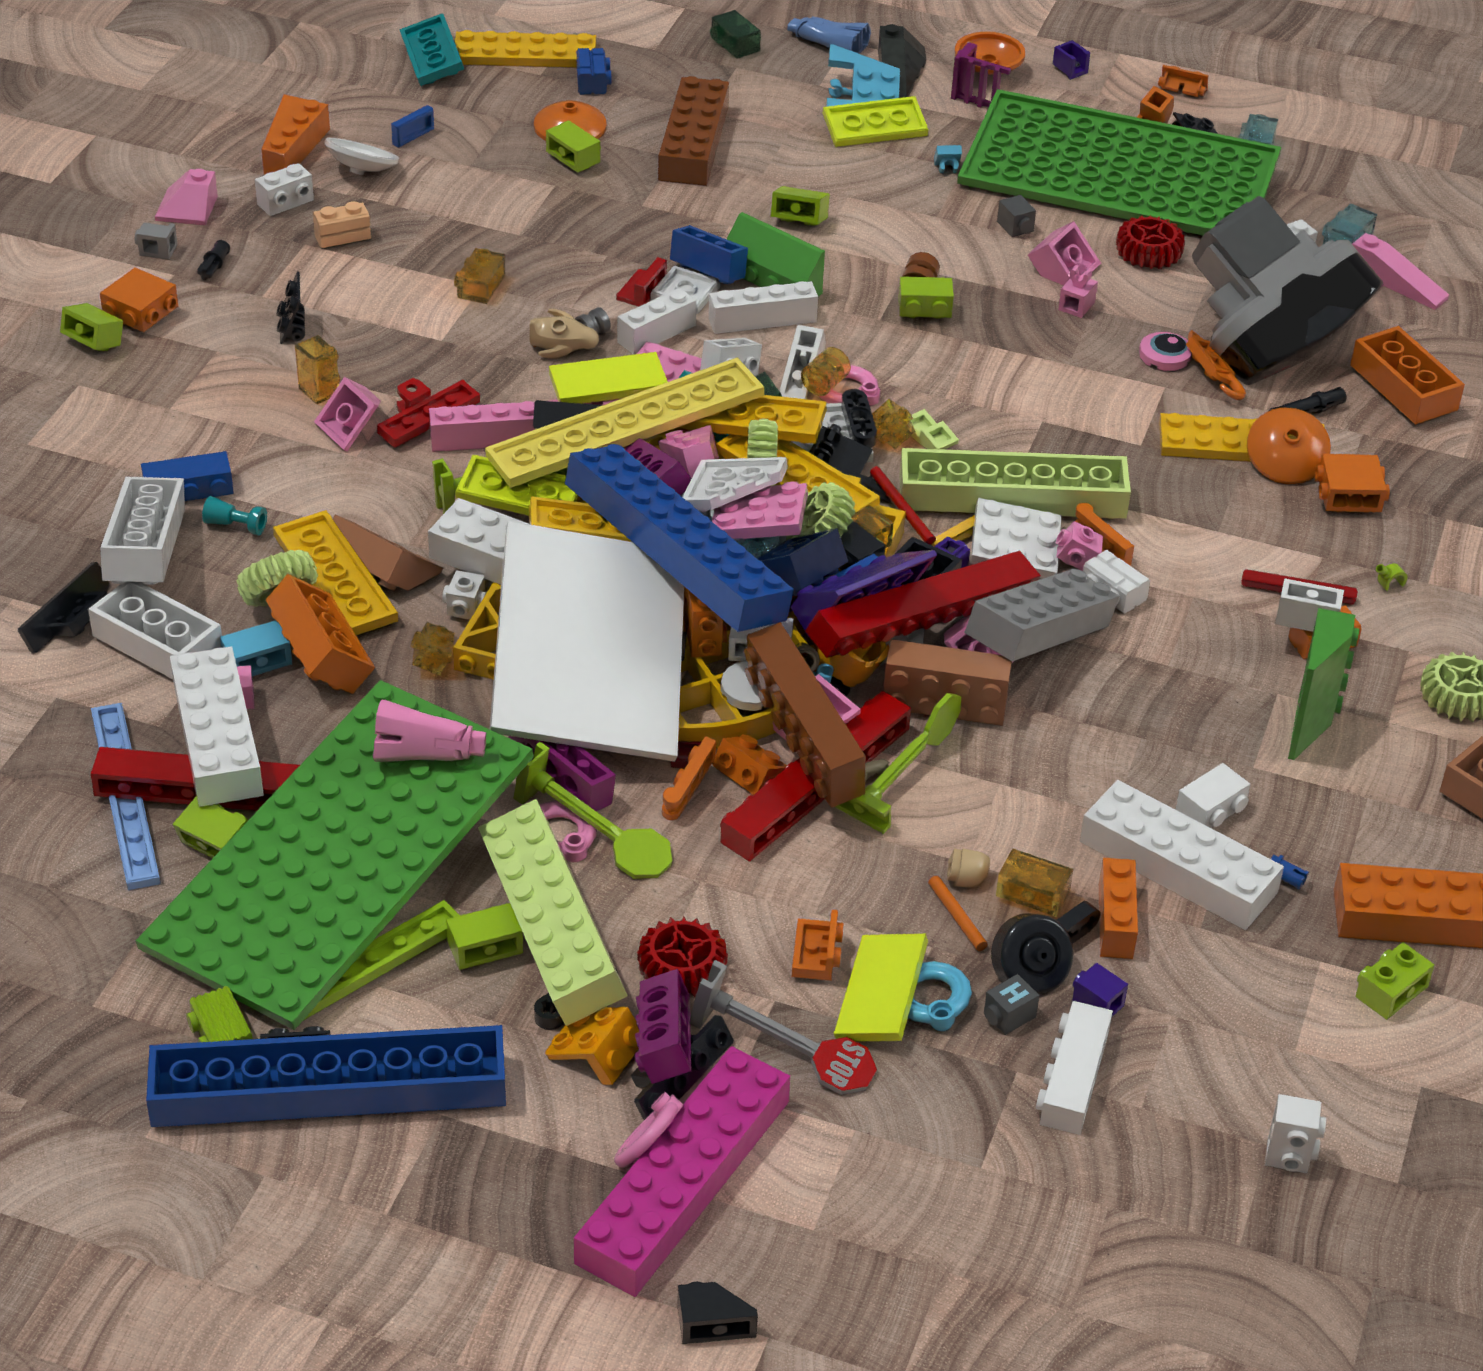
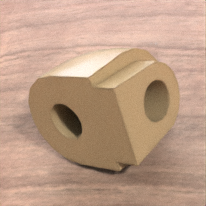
[947,848,990,887]

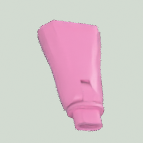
[373,699,487,762]

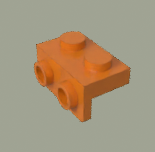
[712,734,787,795]
[792,909,844,981]

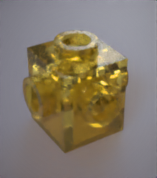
[872,398,916,449]
[410,622,454,676]

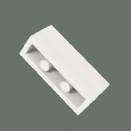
[617,288,696,355]

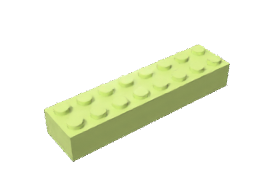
[899,448,1131,519]
[478,799,628,1026]

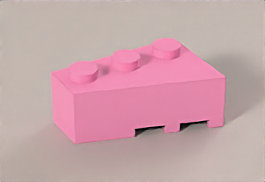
[658,425,719,478]

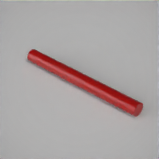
[870,466,936,545]

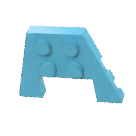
[826,44,900,107]

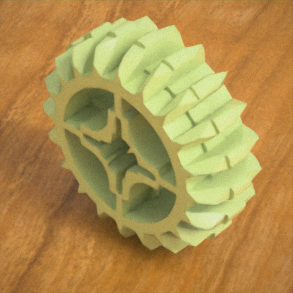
[747,419,778,486]
[786,482,856,540]
[236,550,318,607]
[1420,652,1483,722]

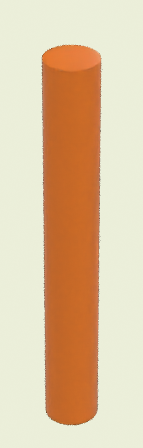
[928,875,988,951]

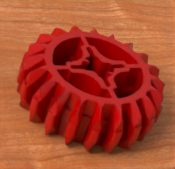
[1116,215,1185,270]
[637,916,728,997]

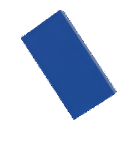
[391,105,434,148]

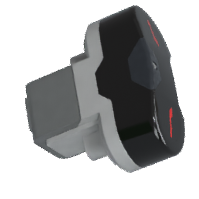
[1192,196,1384,385]

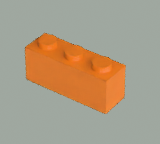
[1098,858,1138,959]

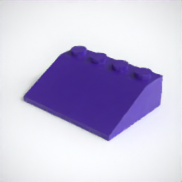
[791,550,937,637]

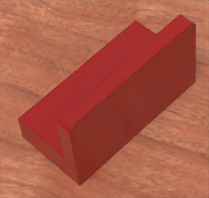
[616,257,667,307]

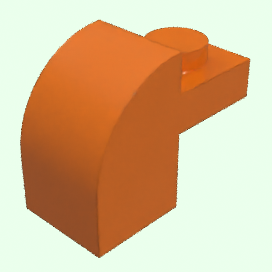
[1137,86,1174,123]

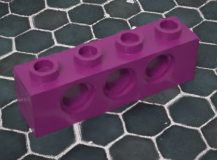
[624,438,692,495]
[508,736,616,812]
[635,969,691,1084]

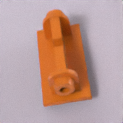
[1158,65,1209,98]

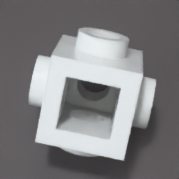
[442,570,487,619]

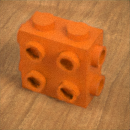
[100,267,179,332]
[1315,454,1390,513]
[684,587,727,657]

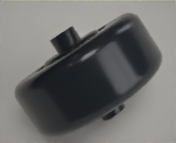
[991,913,1074,995]

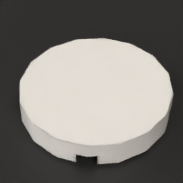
[721,661,763,711]

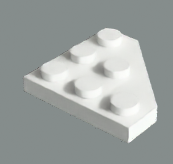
[683,457,788,513]

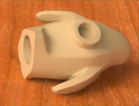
[529,309,599,359]

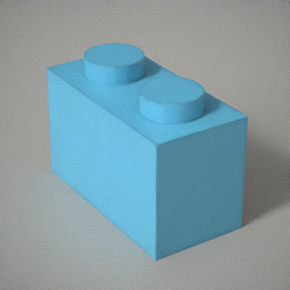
[220,620,292,676]

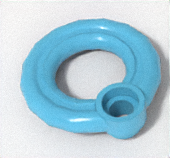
[908,961,972,1031]

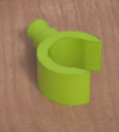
[1376,563,1408,591]

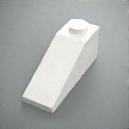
[778,324,826,399]

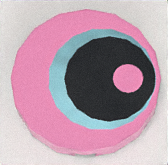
[1139,332,1192,371]

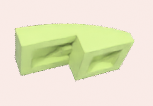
[901,409,959,449]

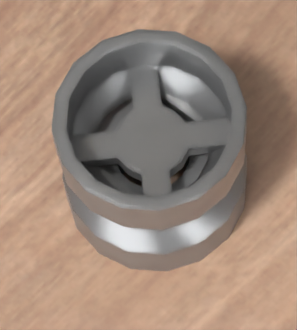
[575,307,611,335]

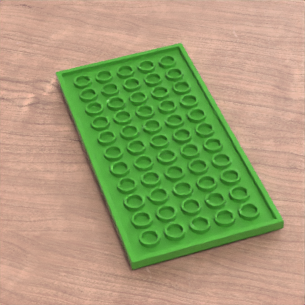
[957,89,1281,235]
[135,680,534,1030]

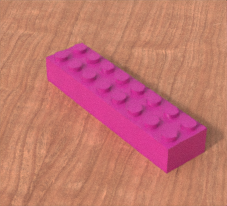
[574,1046,791,1297]

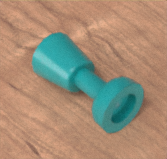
[202,496,267,536]

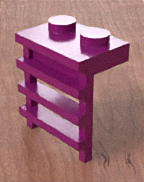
[951,42,1011,108]

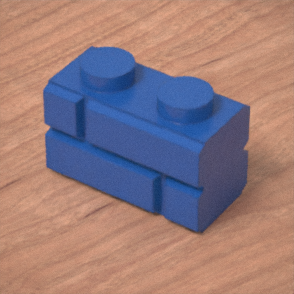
[576,48,612,95]

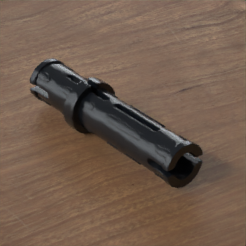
[1268,387,1347,414]

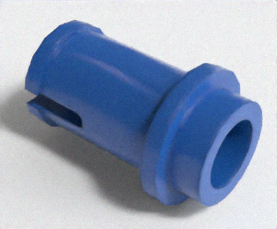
[1271,855,1309,890]

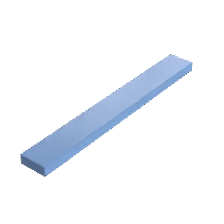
[91,703,160,890]

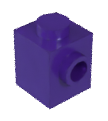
[1072,962,1128,1017]

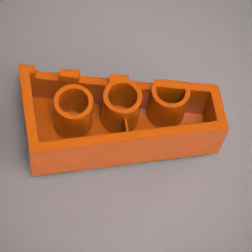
[261,94,330,175]

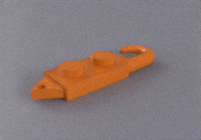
[1186,330,1246,400]

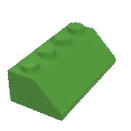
[727,212,825,297]

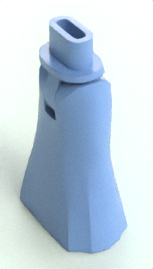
[787,16,871,54]

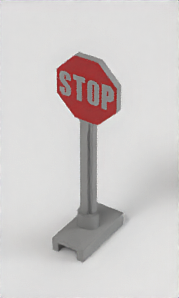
[690,960,877,1095]

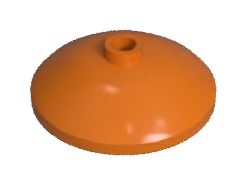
[955,32,1025,75]
[534,100,607,141]
[1247,408,1331,484]

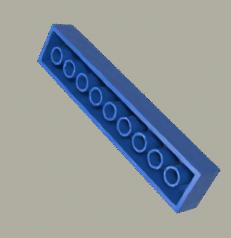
[565,444,794,632]
[146,1025,506,1127]

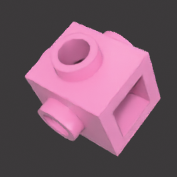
[1056,521,1103,571]

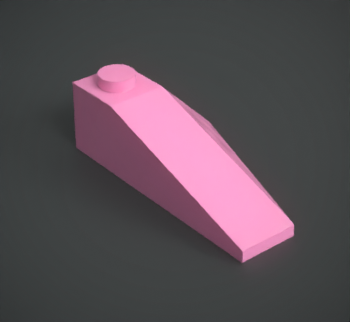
[1347,233,1449,310]

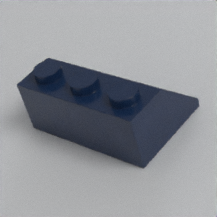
[757,528,848,596]

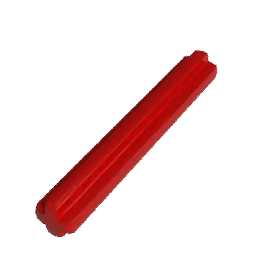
[1241,569,1358,605]

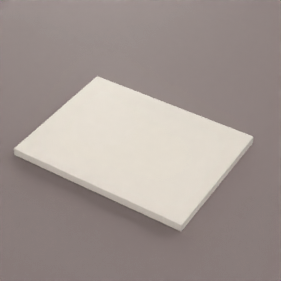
[490,521,684,762]

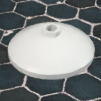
[325,138,399,175]

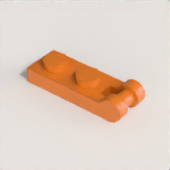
[1075,503,1134,566]
[662,736,716,820]

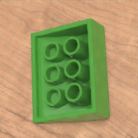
[1288,608,1360,760]

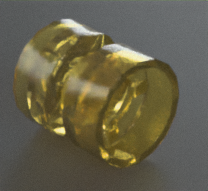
[801,347,851,396]

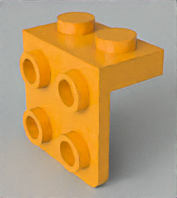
[545,1007,639,1085]

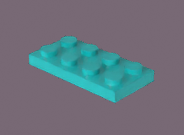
[399,13,465,86]

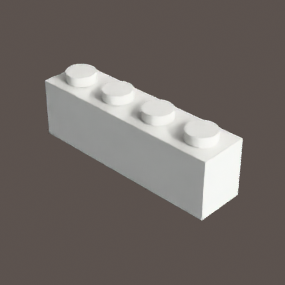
[709,281,818,334]
[1036,1001,1113,1135]

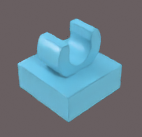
[934,145,962,173]

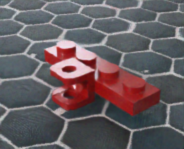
[377,378,480,448]

